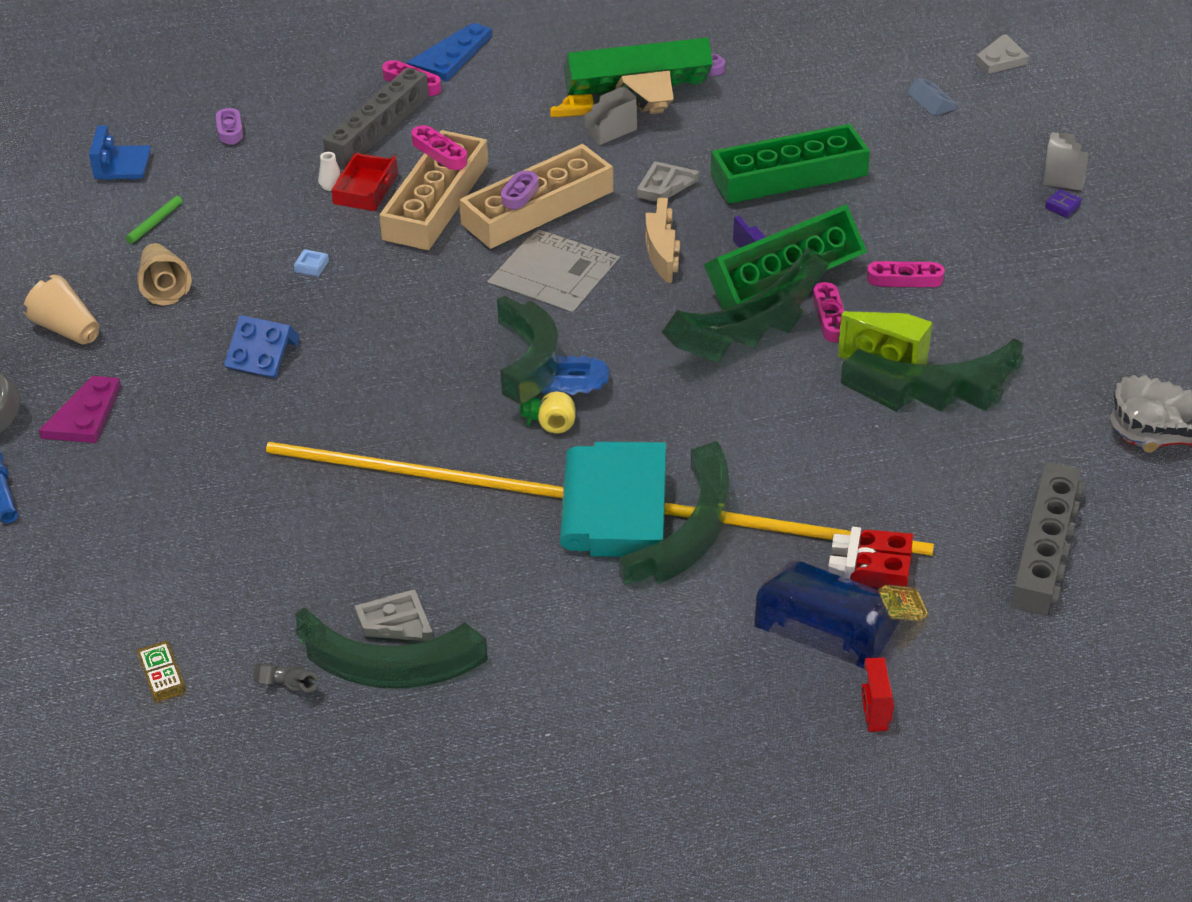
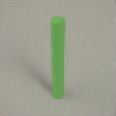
[125,195,183,244]

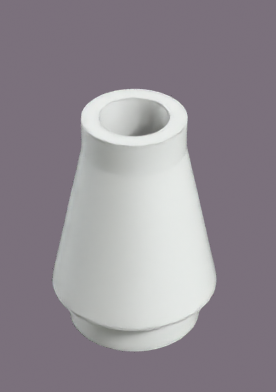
[318,152,341,191]

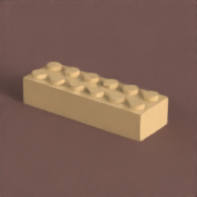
[379,130,488,250]
[459,144,613,249]

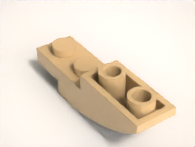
[645,198,680,283]

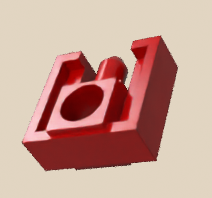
[861,658,894,732]

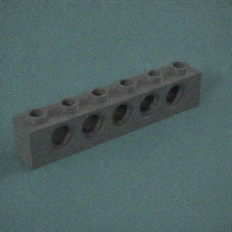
[323,67,429,170]
[1010,461,1084,616]

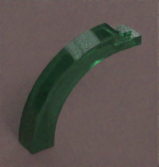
[497,296,559,405]
[619,441,729,585]
[295,607,488,688]

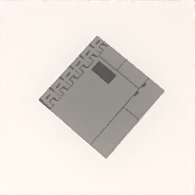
[487,229,620,312]

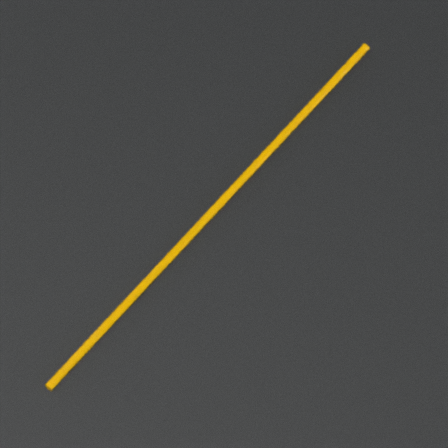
[266,442,934,556]

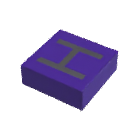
[1045,189,1082,218]

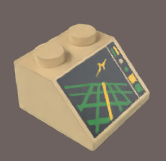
[616,71,674,114]

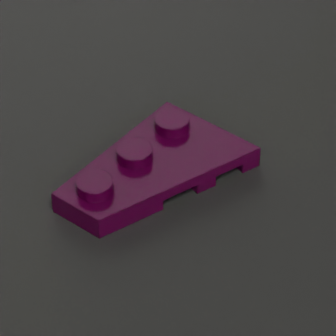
[39,376,121,443]

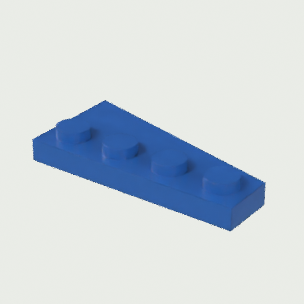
[406,23,492,82]

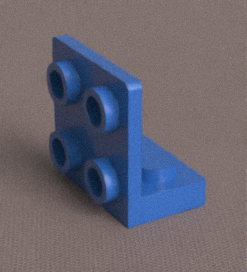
[89,125,151,180]
[224,315,300,378]

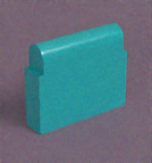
[559,442,666,557]

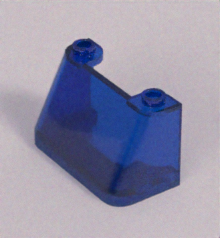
[754,560,902,669]

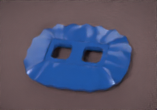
[515,355,610,395]

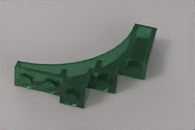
[662,247,830,362]
[841,338,1024,412]

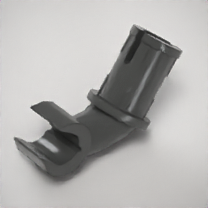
[253,663,319,692]

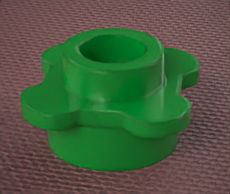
[519,392,541,426]

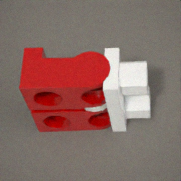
[828,527,914,598]

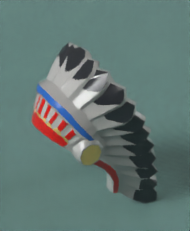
[1110,375,1192,453]

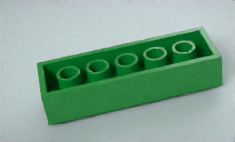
[563,37,713,96]
[710,123,870,204]
[703,204,867,313]

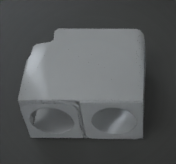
[584,87,637,145]
[1042,132,1089,190]

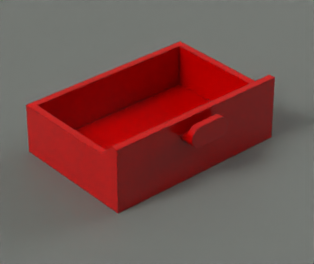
[331,153,398,211]

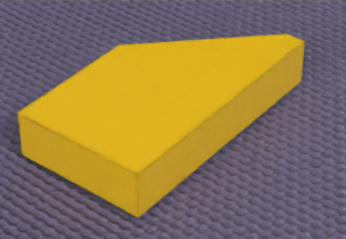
[550,94,594,117]

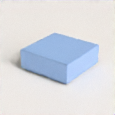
[294,249,329,277]

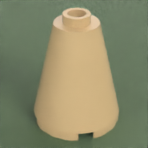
[137,243,192,306]
[23,275,99,344]

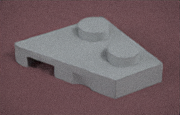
[976,34,1029,74]
[637,161,699,202]
[355,589,433,641]

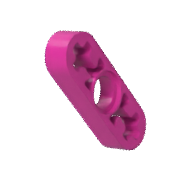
[382,60,441,96]
[411,125,467,170]
[867,261,945,287]
[813,282,844,343]

